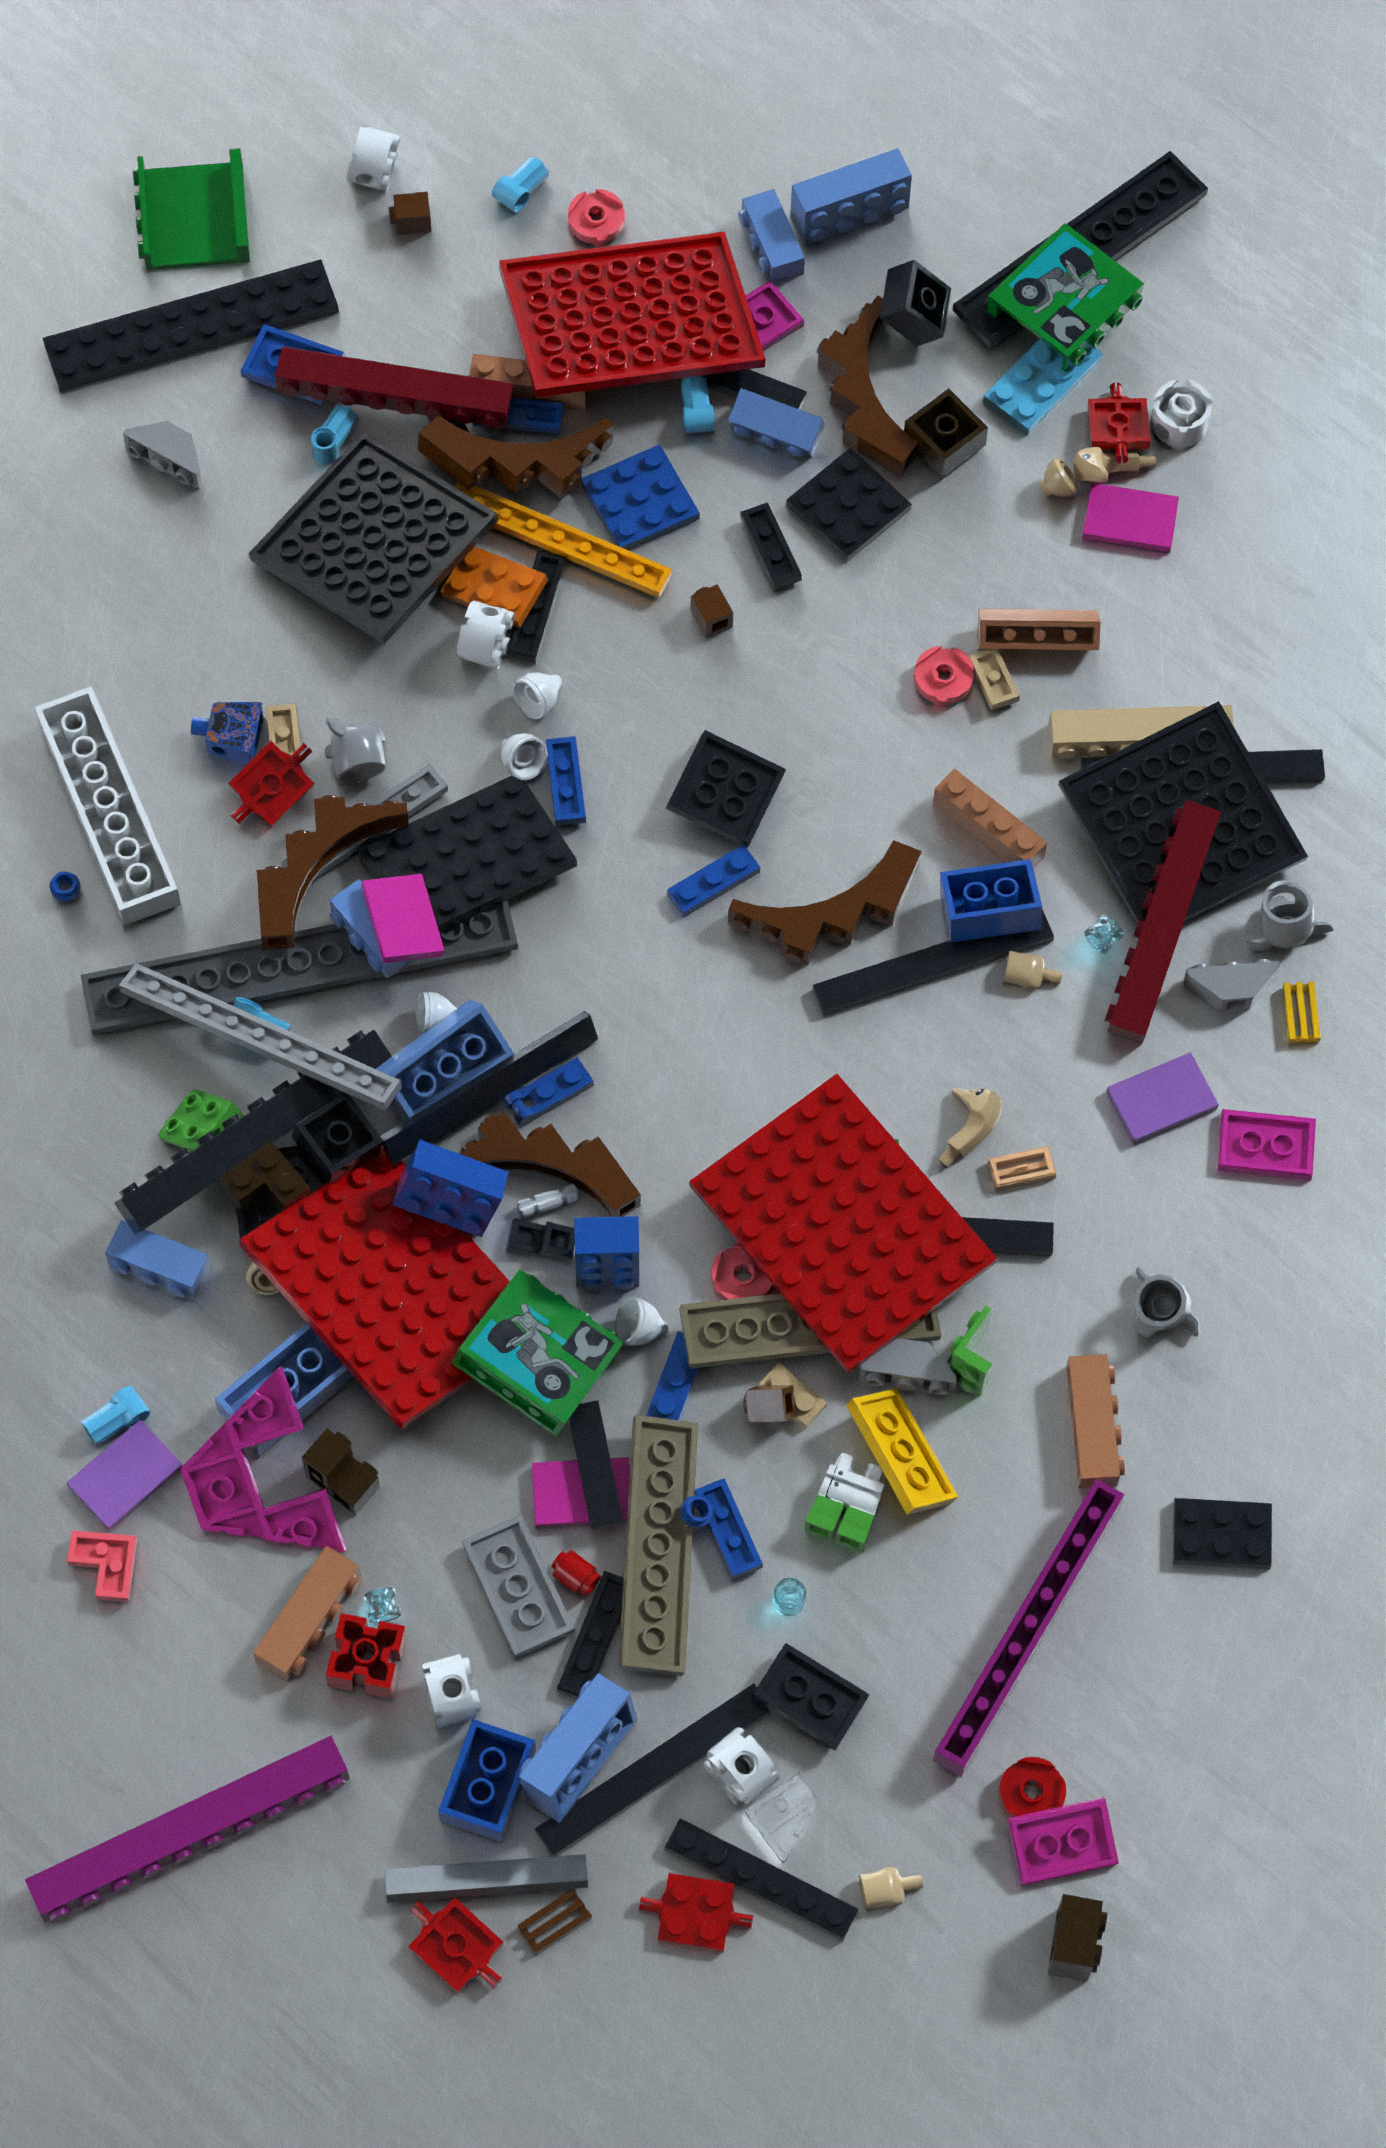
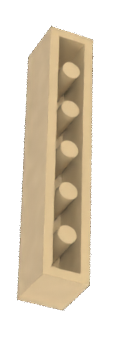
[1048,705,1234,759]

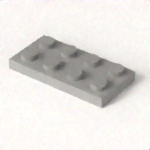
[462,1515,575,1658]

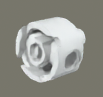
[347,125,400,191]
[1150,379,1212,451]
[457,601,515,669]
[421,1654,481,1728]
[704,1727,779,1805]

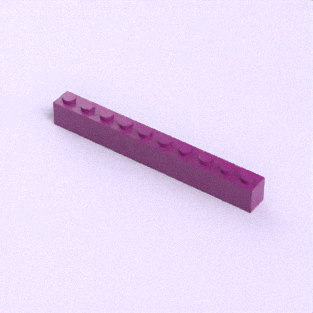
[933,1478,1125,1778]
[25,1735,350,1923]

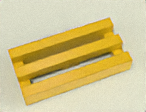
[1282,981,1321,1044]

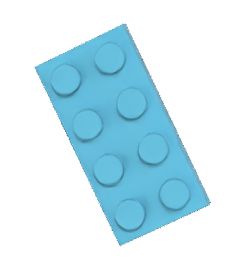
[983,339,1103,435]

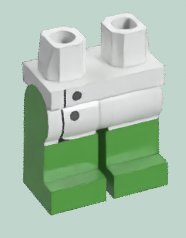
[805,1453,885,1552]

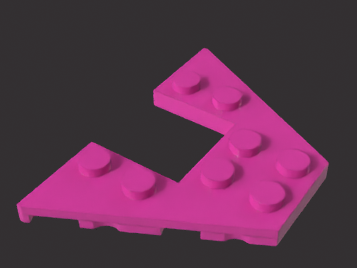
[180,1366,346,1552]

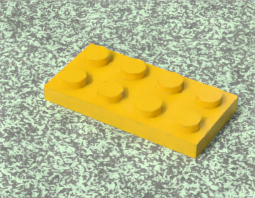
[846,1388,958,1515]

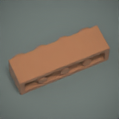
[469,354,589,411]
[977,609,1101,650]
[933,768,1047,869]
[1066,1354,1125,1489]
[253,1546,362,1682]

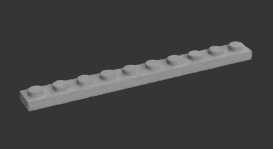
[119,963,402,1110]

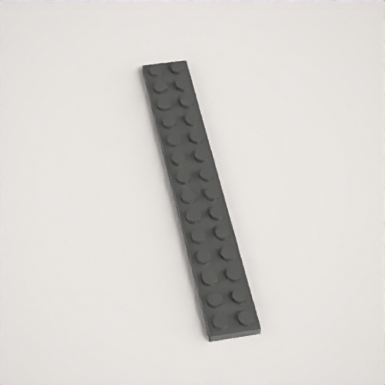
[81,900,518,1035]

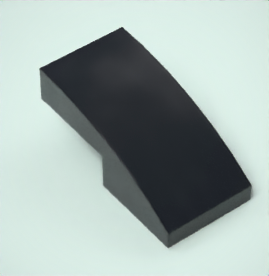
[506,1218,575,1260]

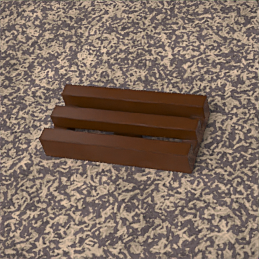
[517,1889,592,1955]

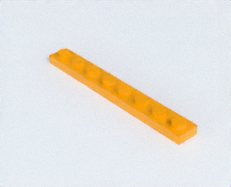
[454,482,672,598]

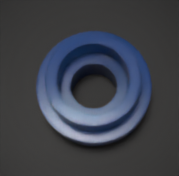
[50,871,81,902]
[680,1495,713,1528]

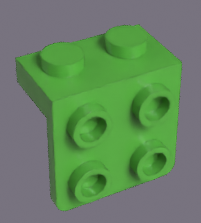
[158,1089,244,1151]
[947,1305,992,1396]

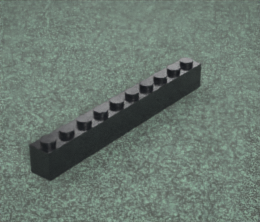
[114,1029,392,1235]

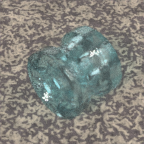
[1084,914,1124,953]
[773,1578,806,1616]
[364,1587,401,1623]

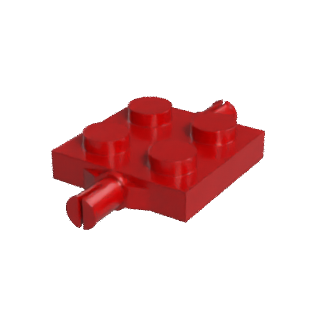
[1087,382,1151,464]
[228,741,315,827]
[639,1873,753,1952]
[408,1897,504,1994]

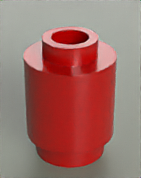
[551,1550,601,1597]

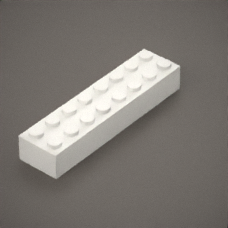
[34,686,181,926]

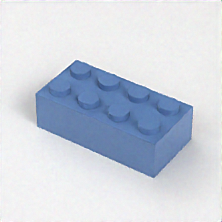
[790,148,912,244]
[376,999,514,1122]
[215,1323,355,1457]
[519,1673,638,1823]

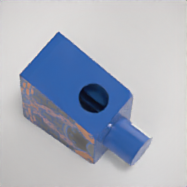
[191,702,264,765]

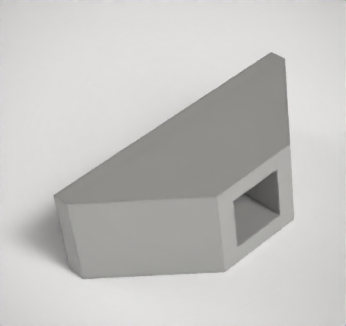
[123,421,202,489]
[1184,959,1280,1012]
[859,1338,957,1396]

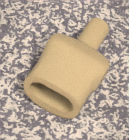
[1003,951,1062,990]
[859,1867,923,1910]

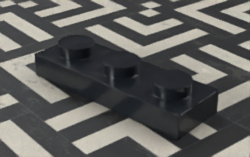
[740,502,802,590]

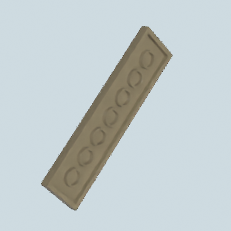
[679,1294,942,1369]
[618,1415,698,1676]

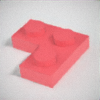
[67,1530,137,1602]

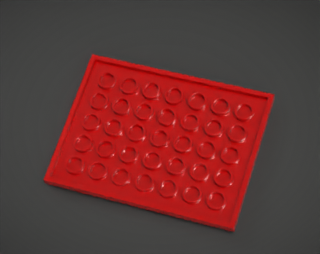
[499,232,766,398]
[689,1074,998,1374]
[239,1147,510,1429]

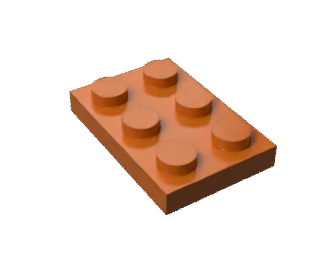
[440,546,548,628]

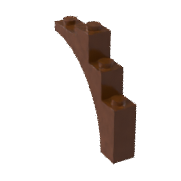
[817,295,919,478]
[418,416,614,498]
[257,795,409,950]
[728,840,922,965]
[458,1111,641,1217]

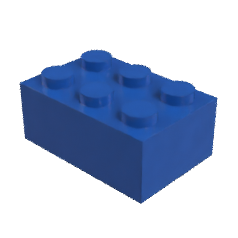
[940,859,1042,943]
[393,1139,509,1238]
[574,1216,639,1291]
[438,1719,536,1842]

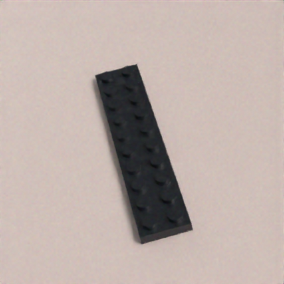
[952,151,1208,349]
[42,259,339,391]

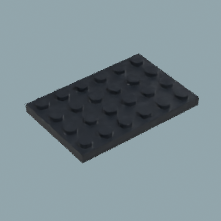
[357,776,577,932]

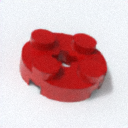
[999,1757,1066,1817]

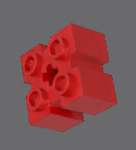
[325,1613,407,1699]

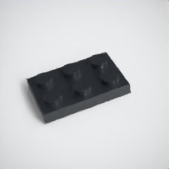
[1173,1498,1272,1569]
[751,1642,870,1751]

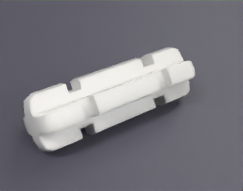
[517,1183,579,1218]

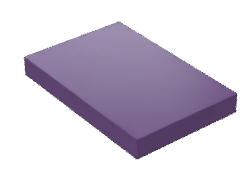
[1106,1052,1219,1144]
[67,1420,183,1531]

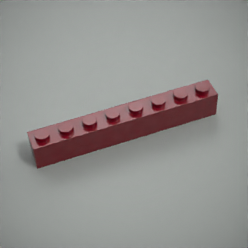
[275,347,514,429]
[1104,800,1221,1044]

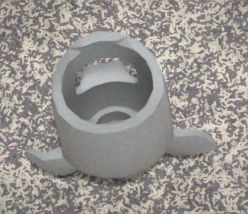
[325,717,386,787]
[1246,880,1334,952]
[1133,1267,1200,1338]

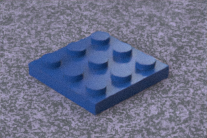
[581,444,700,550]

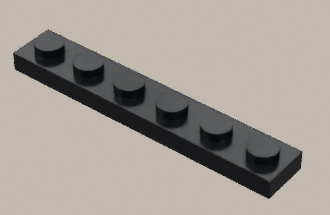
[665,1818,859,1941]

